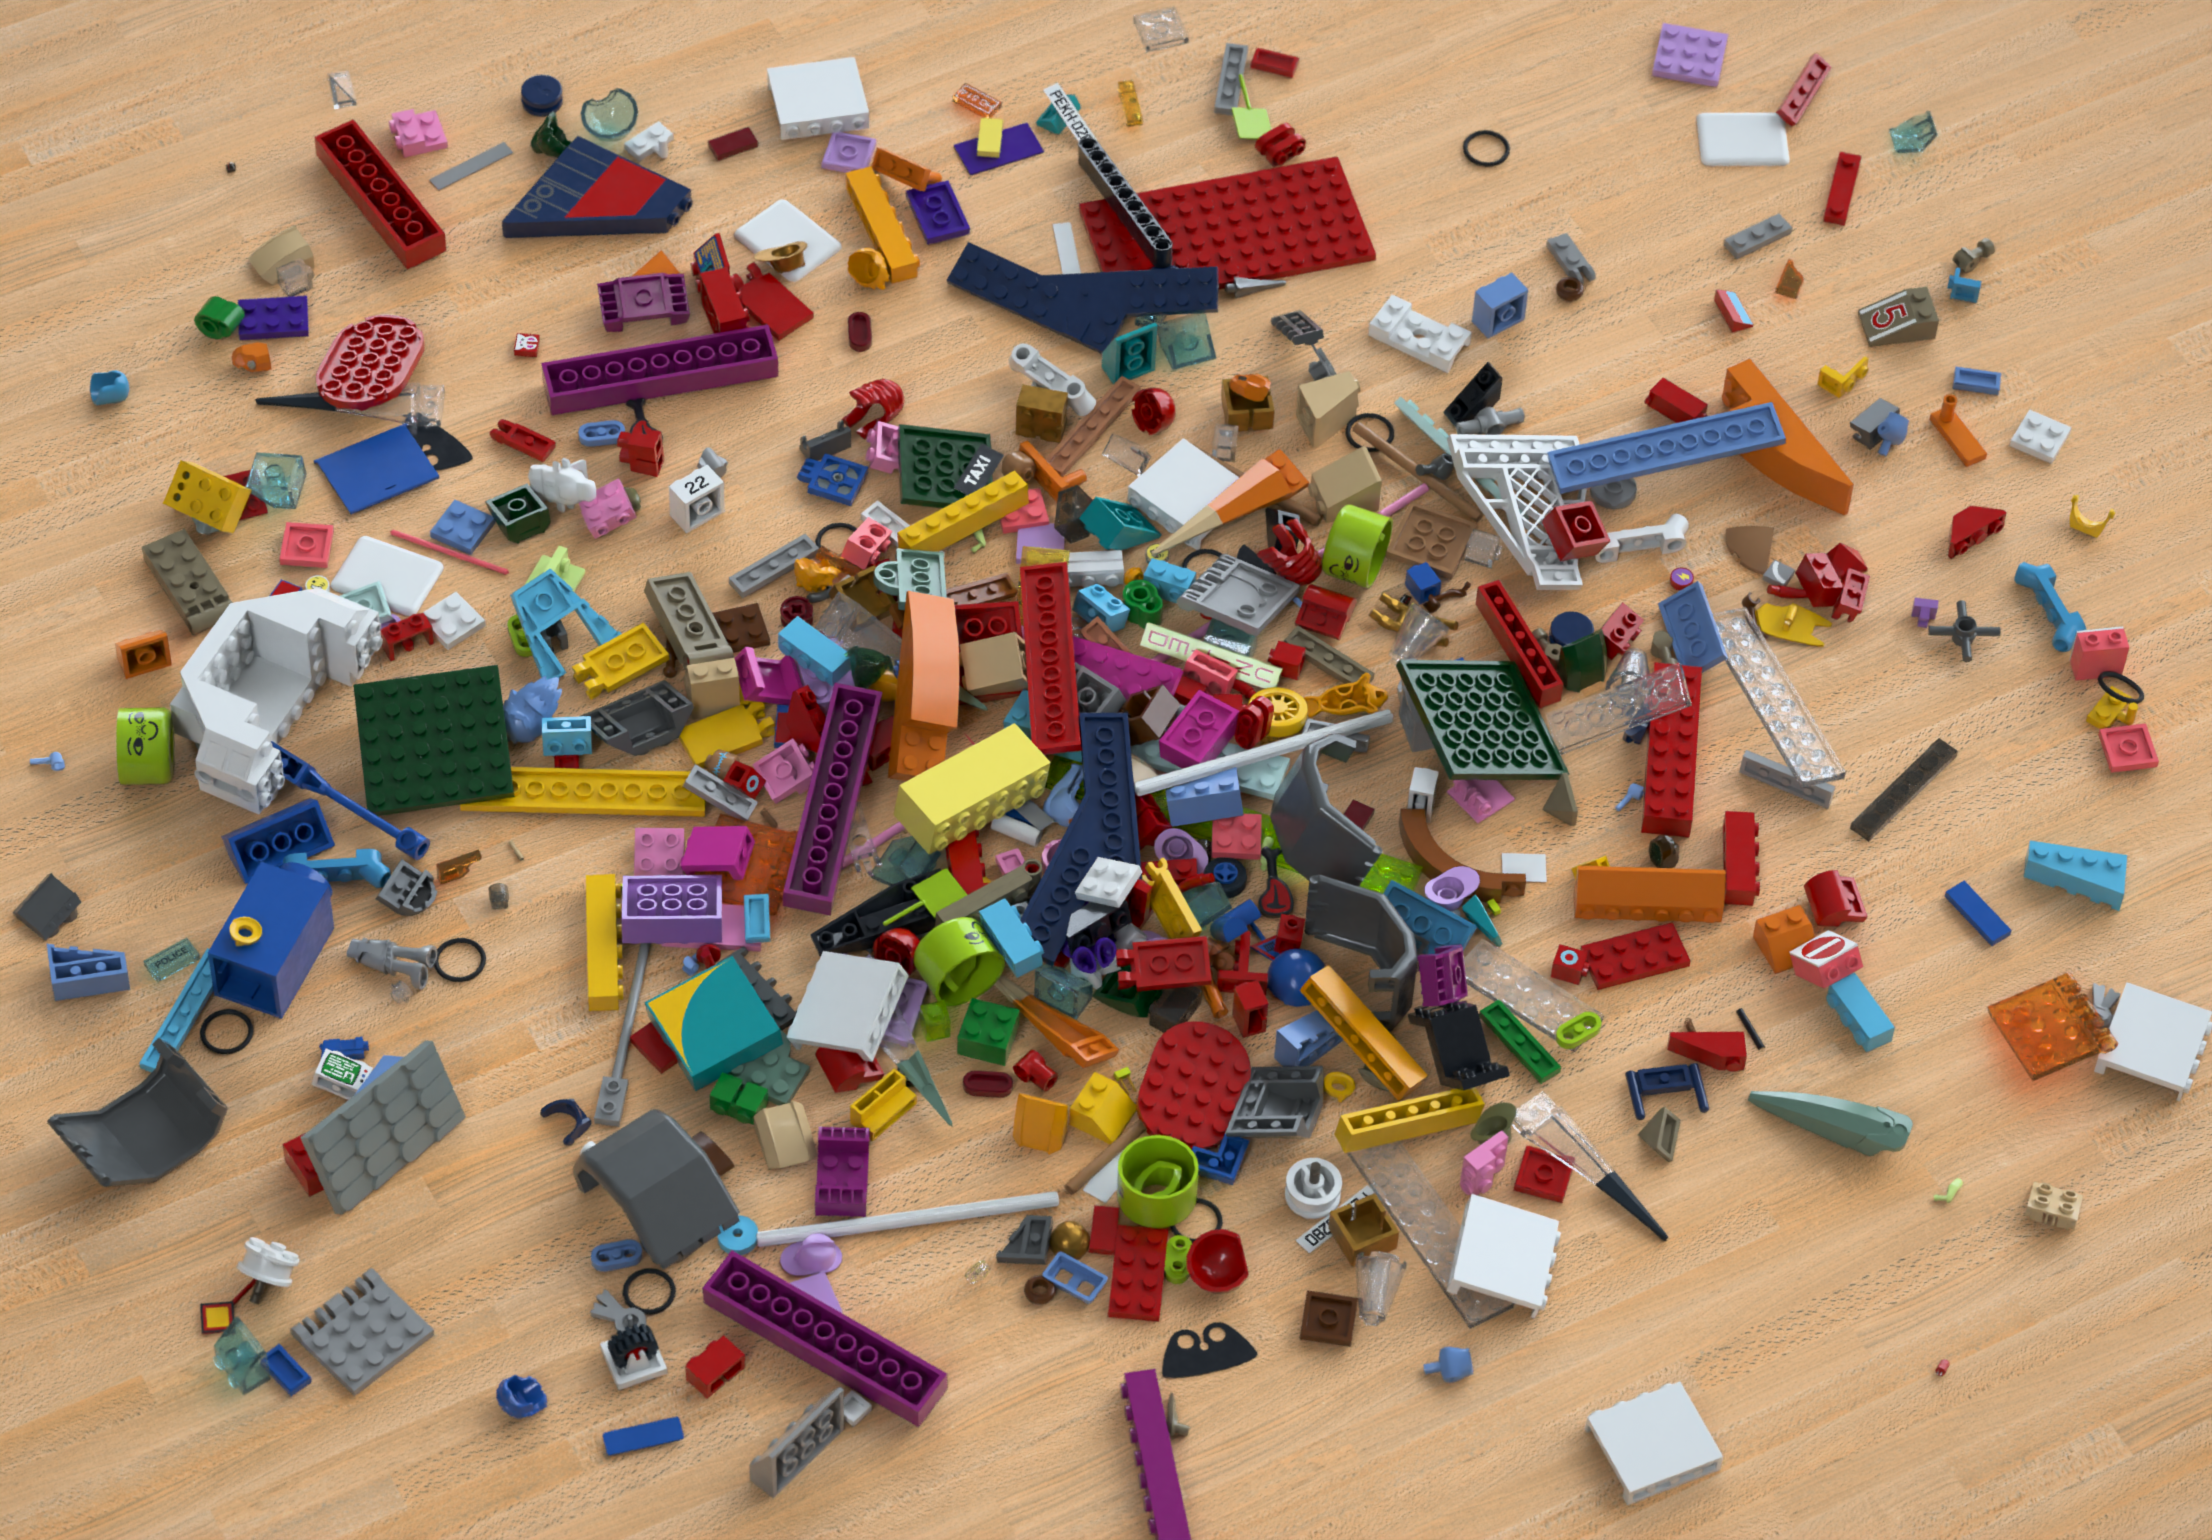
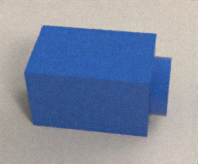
[208,862,334,1019]

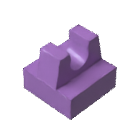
[1911,597,1939,628]

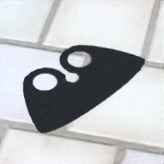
[403,413,473,470]
[1162,1322,1258,1378]

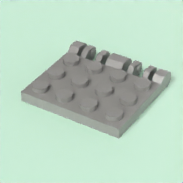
[1177,554,1300,636]
[290,1268,434,1397]

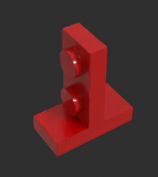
[1125,879,1154,930]
[1217,931,1268,996]

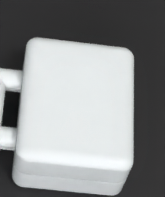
[1696,113,1790,166]
[734,199,842,282]
[331,536,444,617]

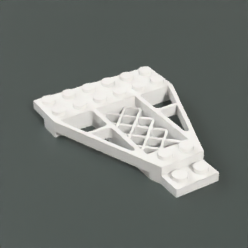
[1447,434,1587,590]

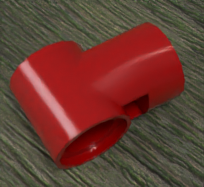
[1013,1050,1058,1092]

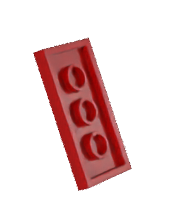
[1580,922,1691,990]
[1108,1225,1169,1322]

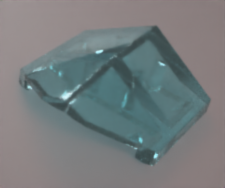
[1889,111,1938,153]

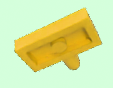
[2086,686,2138,729]

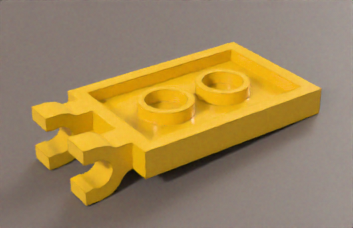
[572,622,670,700]
[679,701,775,768]
[1142,858,1202,939]

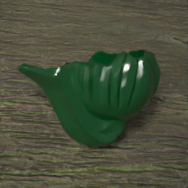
[531,111,571,157]

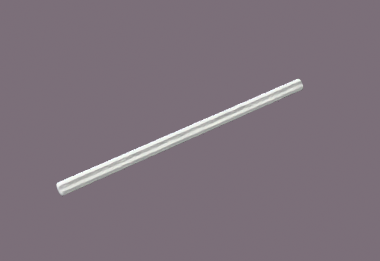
[1134,709,1393,796]
[756,1191,1059,1247]

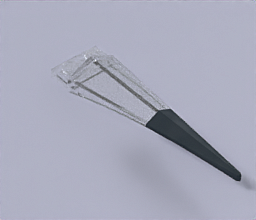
[255,382,445,427]
[1512,1091,1668,1241]

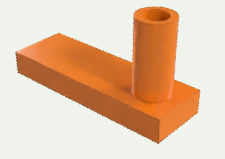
[871,147,942,191]
[1930,394,1987,467]
[1019,440,1087,504]

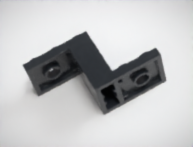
[1407,1000,1510,1091]

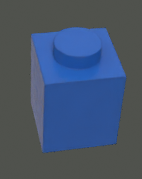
[1405,562,1441,605]

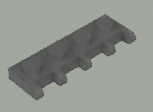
[1270,310,1324,345]
[717,947,797,1031]

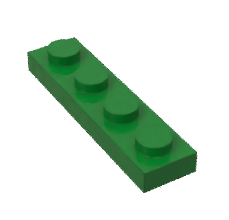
[1479,999,1561,1084]

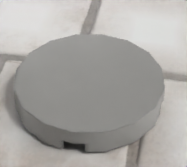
[1590,478,1637,509]

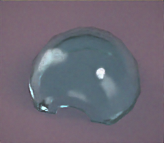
[581,88,638,142]

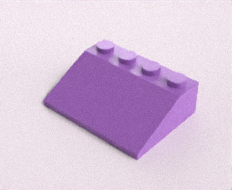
[622,875,722,944]

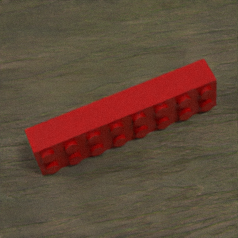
[314,119,447,270]
[1641,662,1702,838]

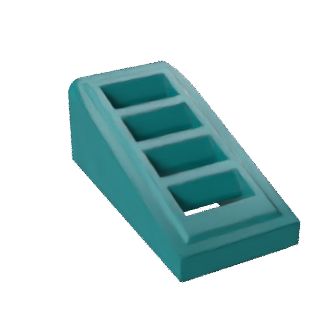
[1462,895,1503,947]

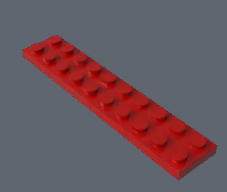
[1020,561,1082,755]

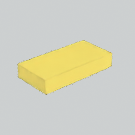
[977,118,1003,158]

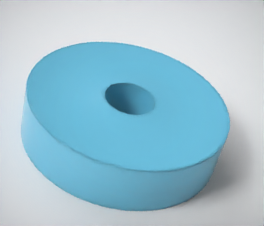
[717,1215,758,1255]

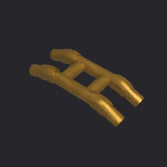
[1369,592,1458,647]

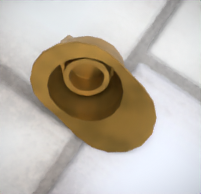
[754,241,807,273]

